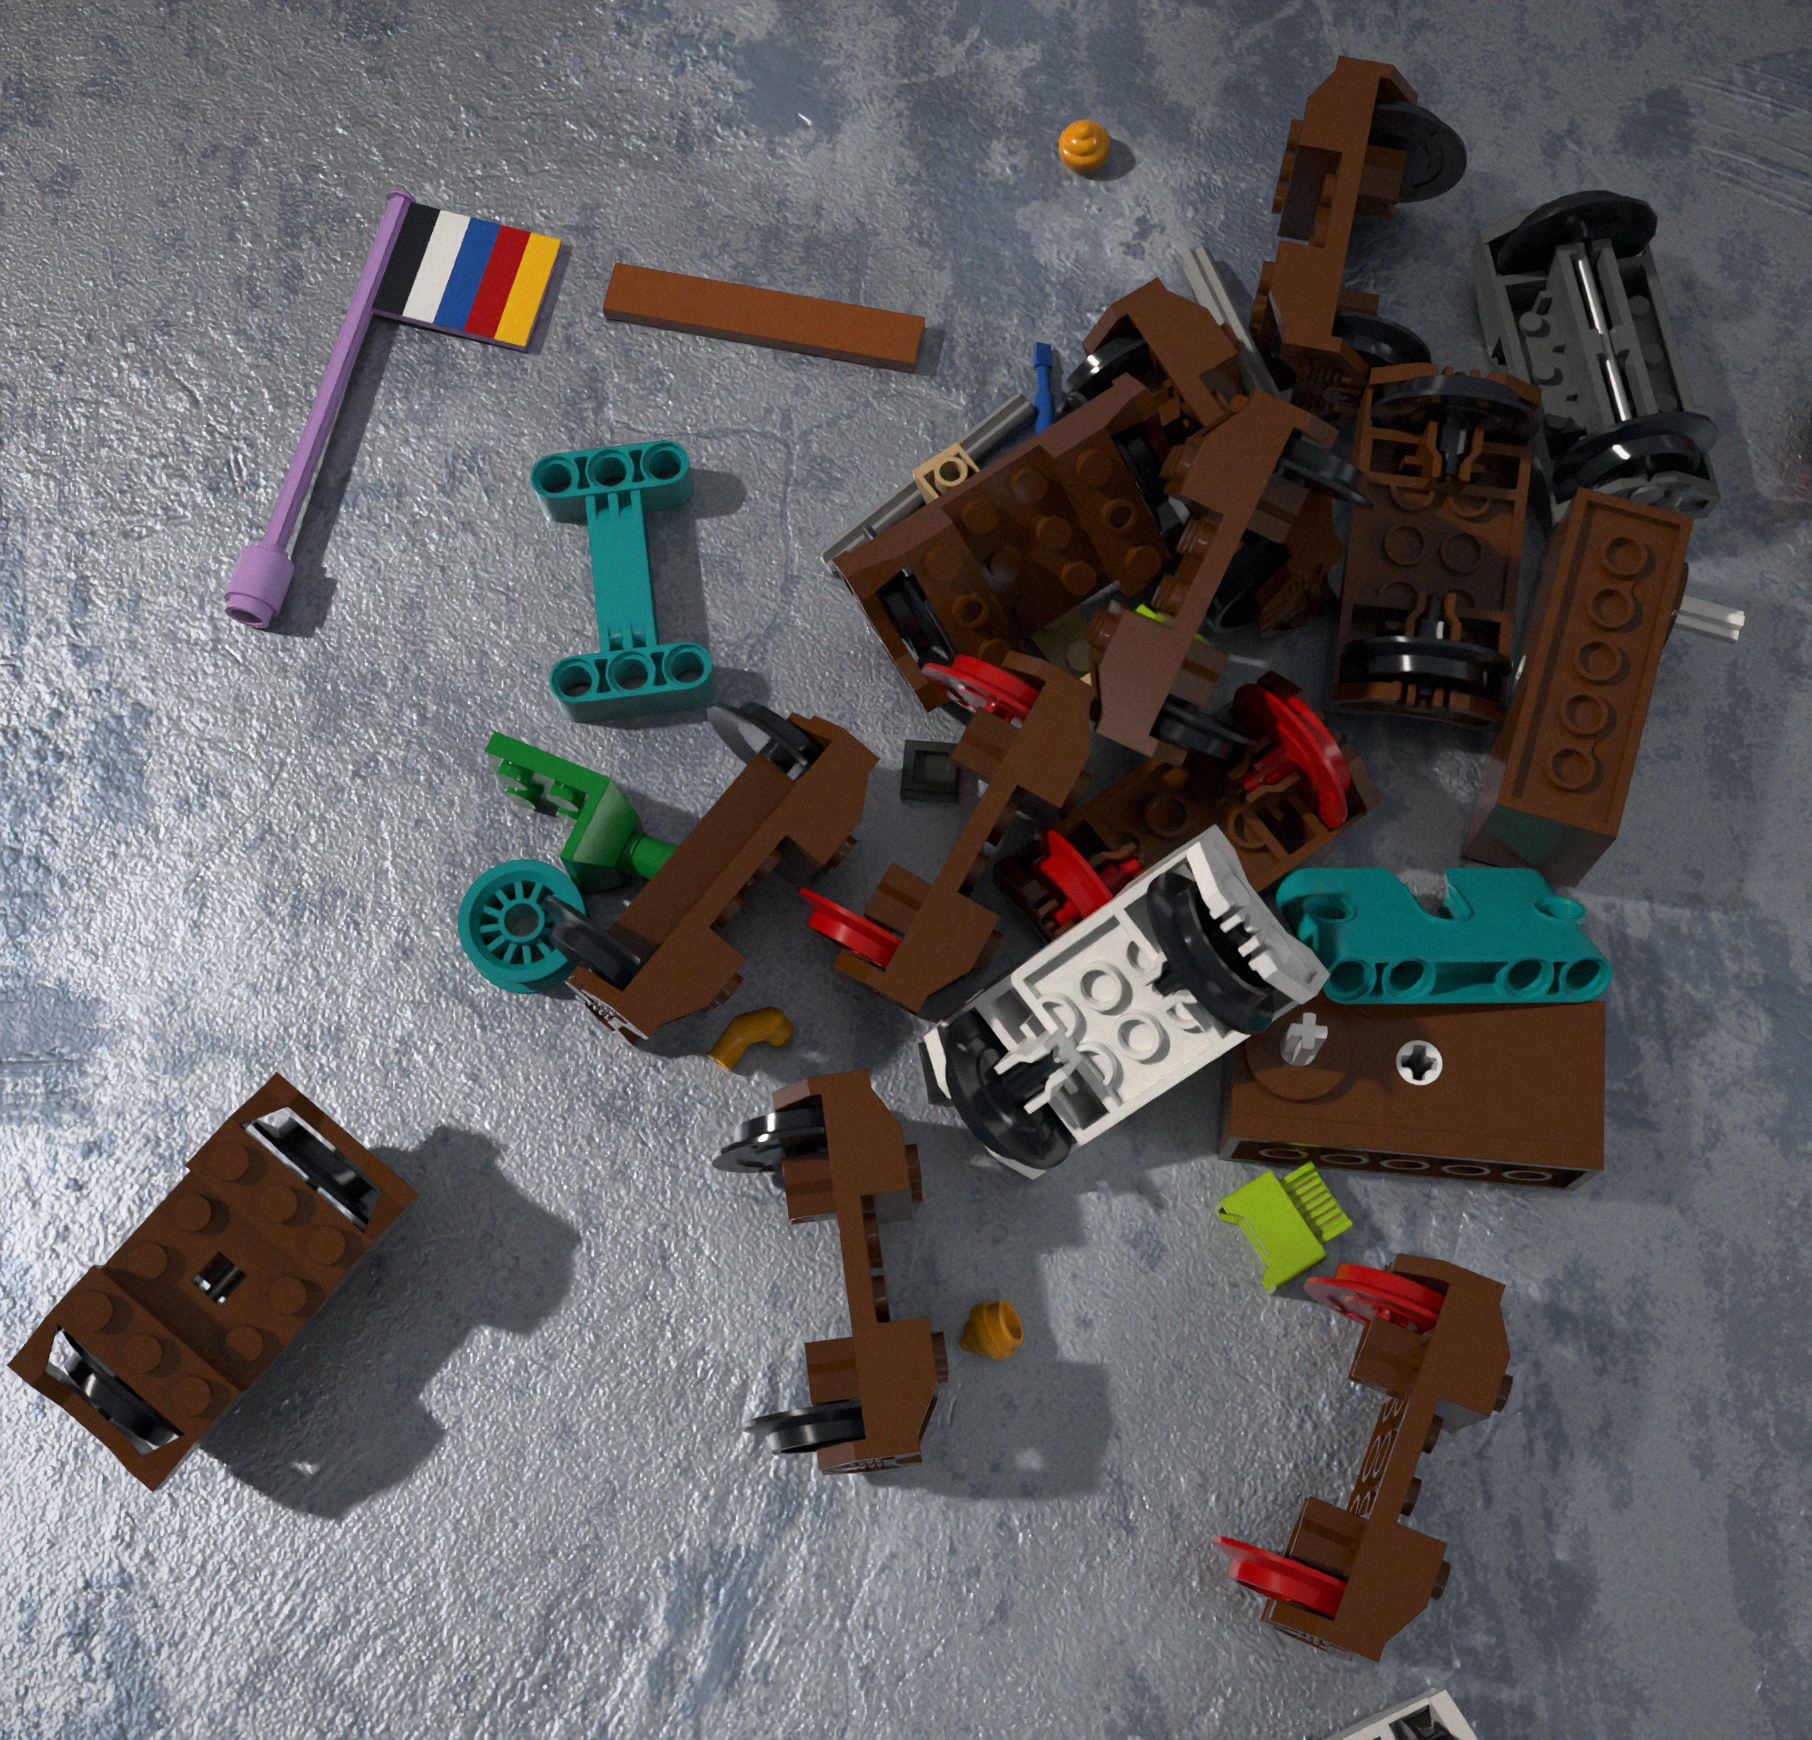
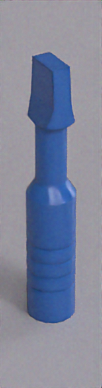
[1033,342,1056,435]

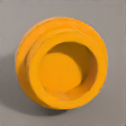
[1058,120,1110,174]
[959,1299,1024,1361]

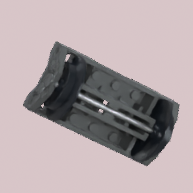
[1471,190,1721,542]

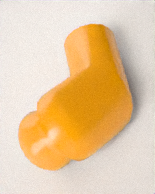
[707,1006,794,1072]

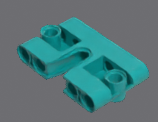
[1274,868,1613,1004]

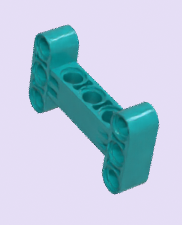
[530,440,717,723]

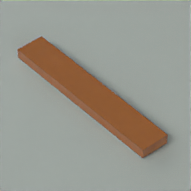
[603,263,925,373]

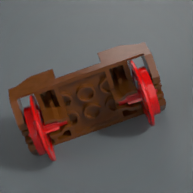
[796,650,1098,1016]
[992,670,1381,945]
[1211,1253,1513,1663]

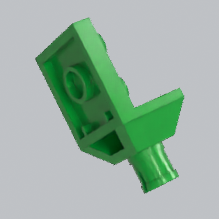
[485,731,678,895]

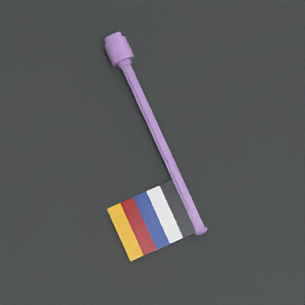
[224,189,562,628]

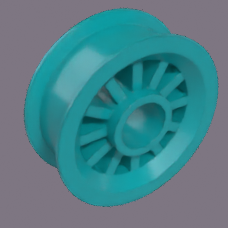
[458,859,590,994]

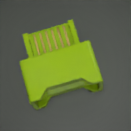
[1214,1161,1354,1295]

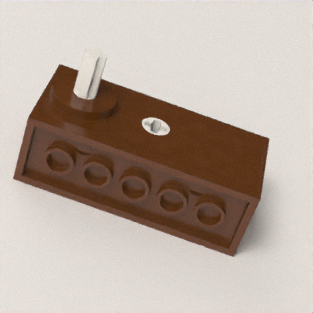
[1462,487,1745,888]
[1217,988,1605,1192]

